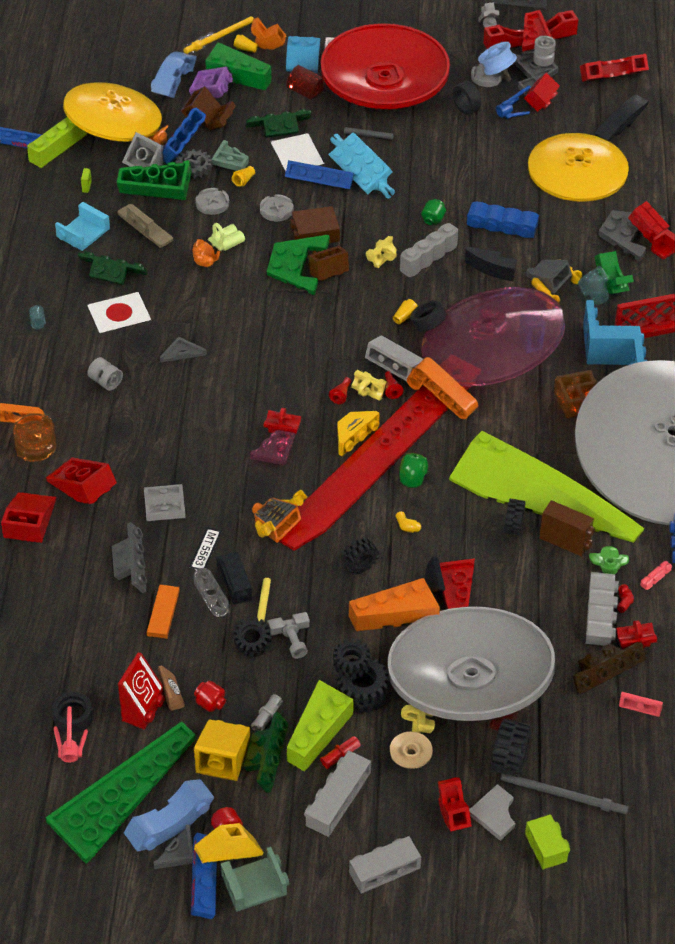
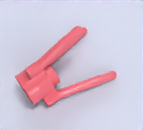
[54,706,88,763]

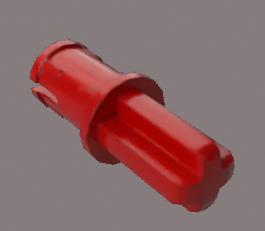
[320,736,360,769]

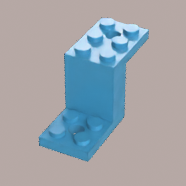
[583,300,647,365]

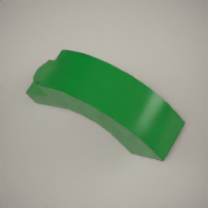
[594,251,634,294]

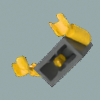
[526,259,582,309]

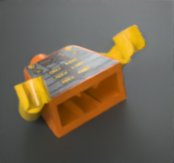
[252,490,308,543]

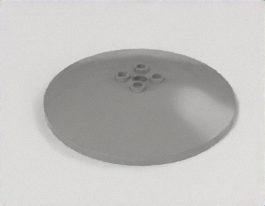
[388,607,555,721]

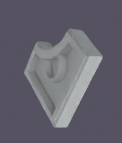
[469,784,515,841]

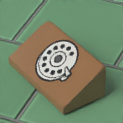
[158,666,185,711]

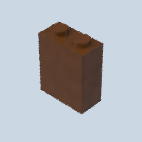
[289,206,340,243]
[539,500,595,557]

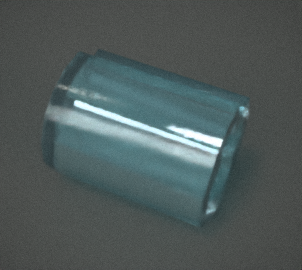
[29,305,46,329]

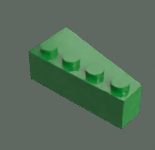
[205,42,271,90]
[117,160,192,200]

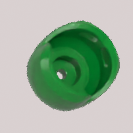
[399,453,428,488]

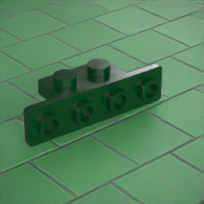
[245,109,311,138]
[78,251,147,285]
[243,712,288,793]

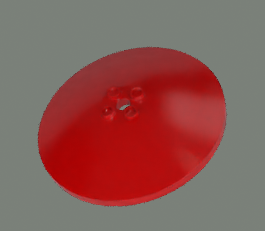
[321,24,450,109]

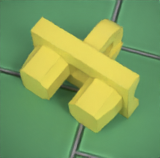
[366,236,397,268]
[351,370,387,401]
[401,705,435,734]

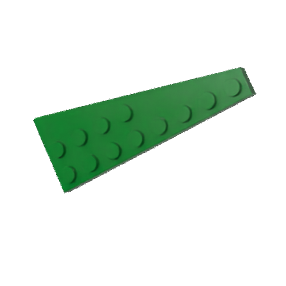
[46,721,195,864]

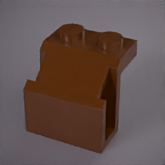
[181,86,236,130]

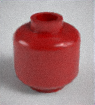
[194,681,226,712]
[211,807,243,829]

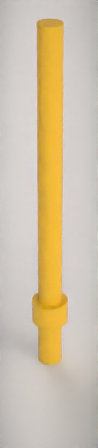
[183,16,254,54]

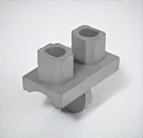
[478,2,499,27]

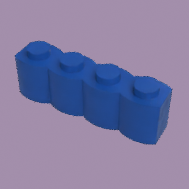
[163,108,206,164]
[467,201,539,238]

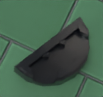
[425,557,445,593]

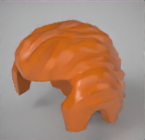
[192,239,220,267]

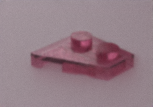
[250,430,295,466]

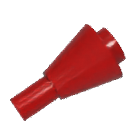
[384,371,403,399]
[329,377,351,404]

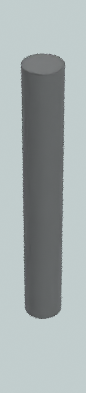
[344,127,394,140]

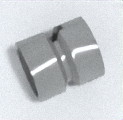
[533,36,556,66]
[88,357,123,391]

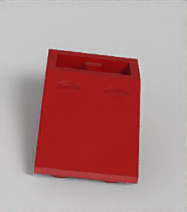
[1,492,56,543]

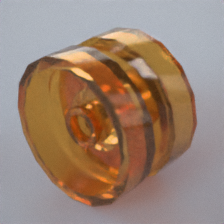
[13,413,57,462]

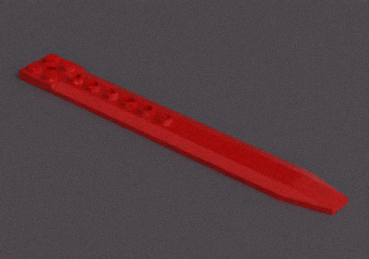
[279,355,482,551]

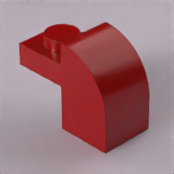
[438,777,472,831]

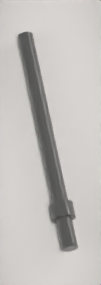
[501,773,629,815]

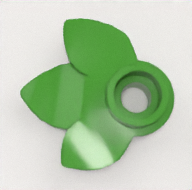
[589,546,629,574]

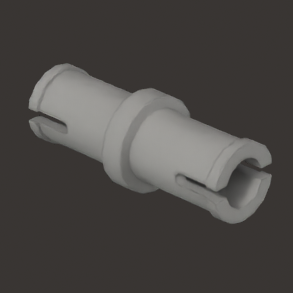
[251,694,283,732]

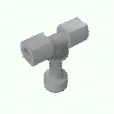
[267,612,310,659]

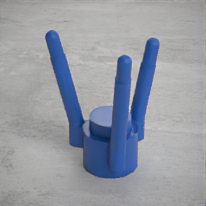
[496,85,531,119]

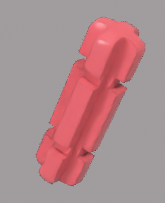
[640,561,672,590]

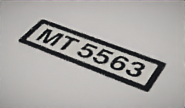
[189,527,222,571]

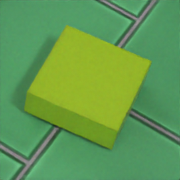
[81,168,92,193]

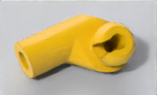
[396,512,421,532]

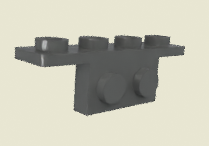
[112,522,147,593]

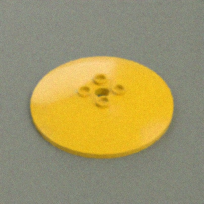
[63,82,162,141]
[528,133,628,202]

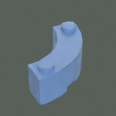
[151,51,197,98]
[124,779,214,852]

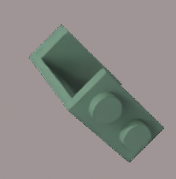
[221,847,289,912]

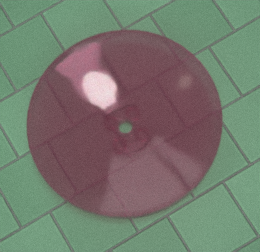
[421,287,565,386]

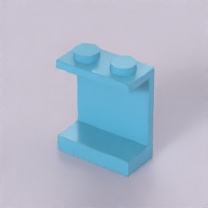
[55,202,110,251]

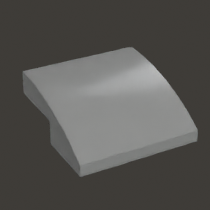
[144,484,186,521]

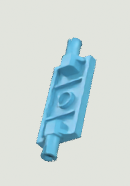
[328,132,395,198]

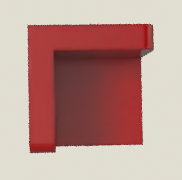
[651,229,675,259]

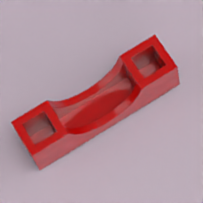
[580,54,649,82]

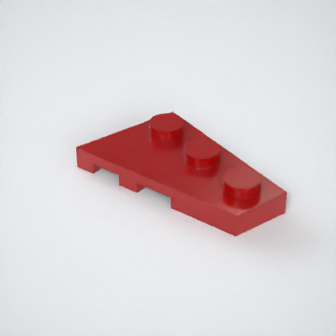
[522,10,552,52]
[440,558,475,609]

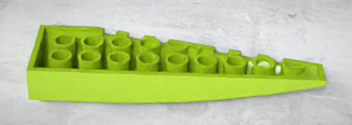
[449,431,644,543]

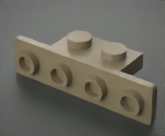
[117,204,173,248]

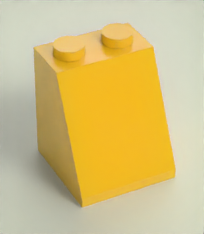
[194,719,250,781]

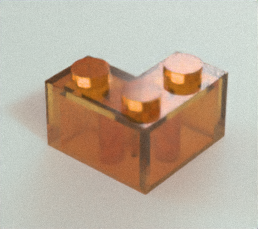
[554,370,597,418]

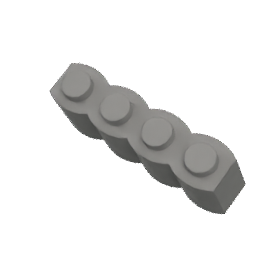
[400,223,458,277]
[586,572,619,646]

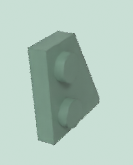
[212,140,249,171]

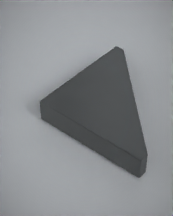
[160,337,207,362]
[154,825,193,869]

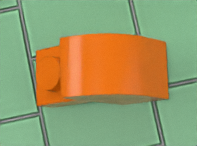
[251,17,286,50]

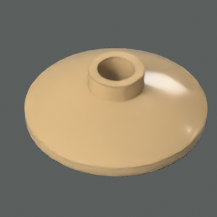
[390,732,432,769]

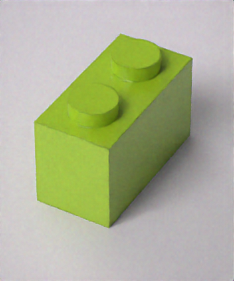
[525,814,570,870]

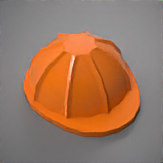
[149,125,168,147]

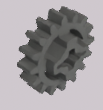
[176,149,212,179]

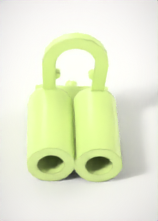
[208,223,245,251]

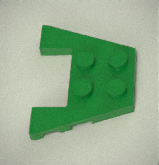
[267,235,330,295]

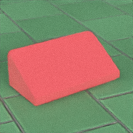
[619,692,663,717]

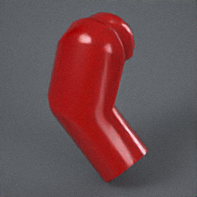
[617,584,634,613]

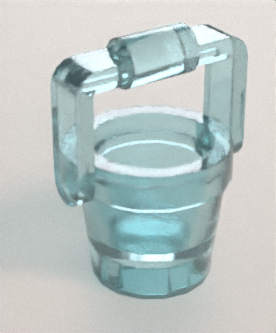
[578,266,609,305]

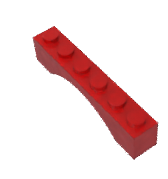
[483,10,578,49]

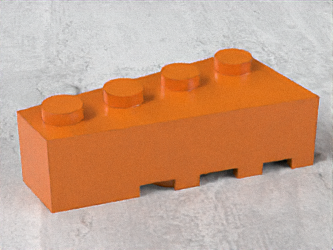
[349,578,440,631]

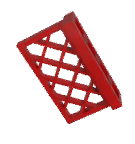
[615,294,675,338]

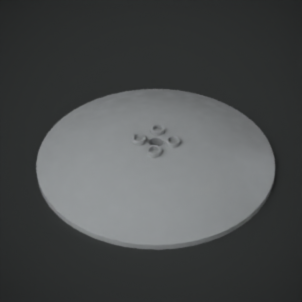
[575,360,675,525]

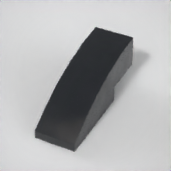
[465,247,517,282]

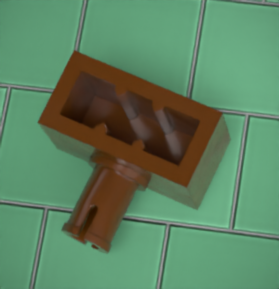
[309,246,349,280]

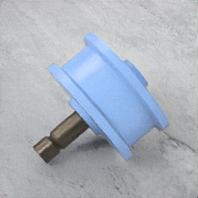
[478,42,517,82]

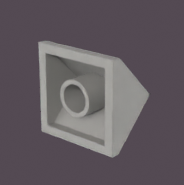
[122,132,164,167]

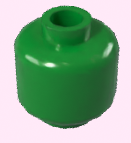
[421,199,446,225]

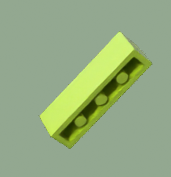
[27,117,87,168]

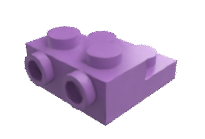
[189,67,233,98]

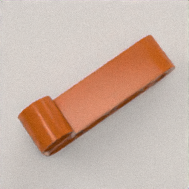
[406,357,478,419]

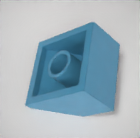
[286,36,320,73]

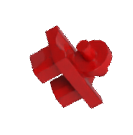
[264,408,301,437]
[616,620,658,649]

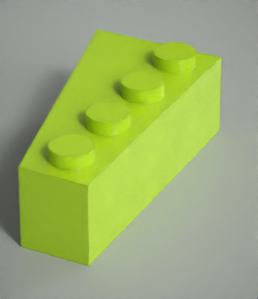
[287,680,354,772]

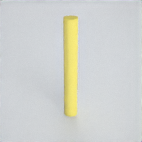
[257,578,271,621]

